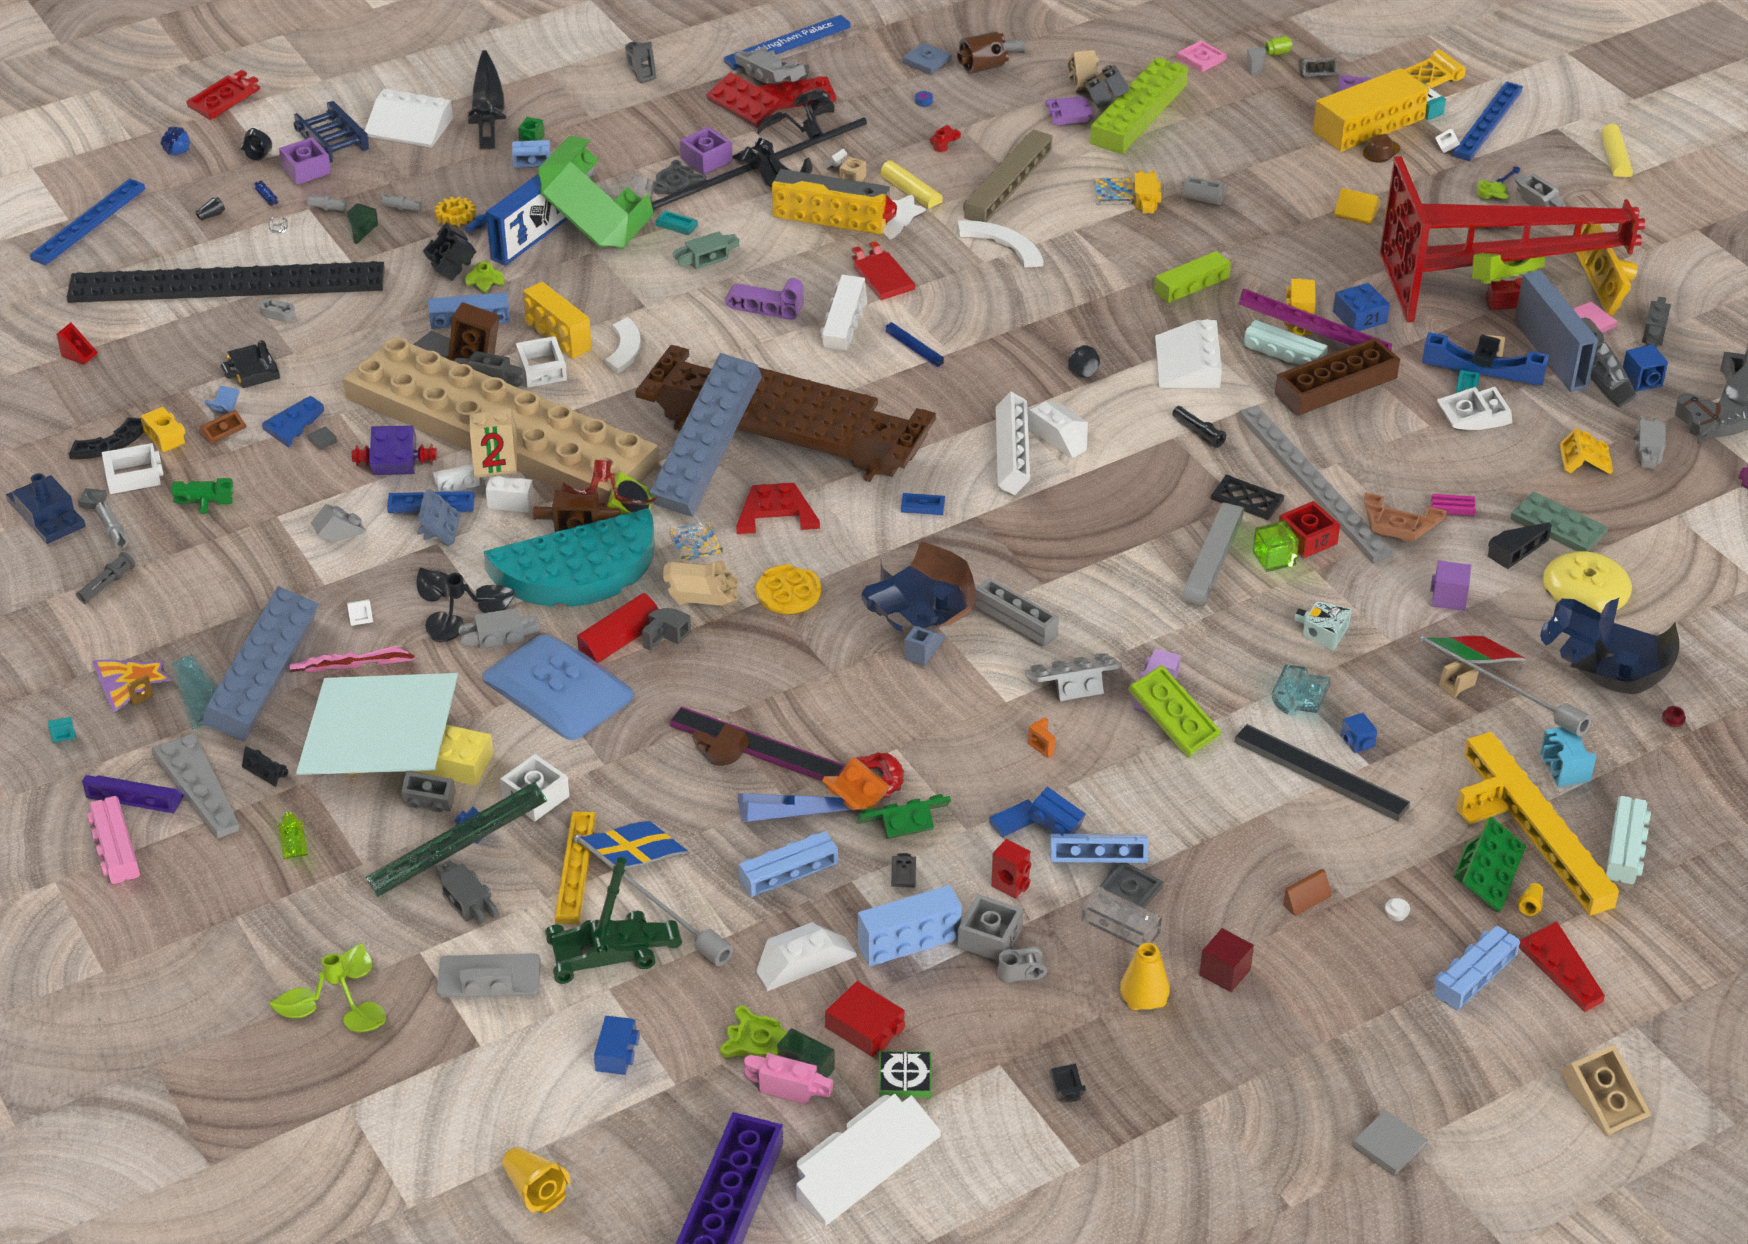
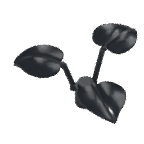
[757,88,835,139]
[417,567,516,642]

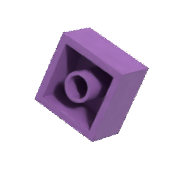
[680,127,733,174]
[279,137,331,184]

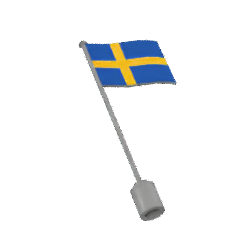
[574,821,734,966]

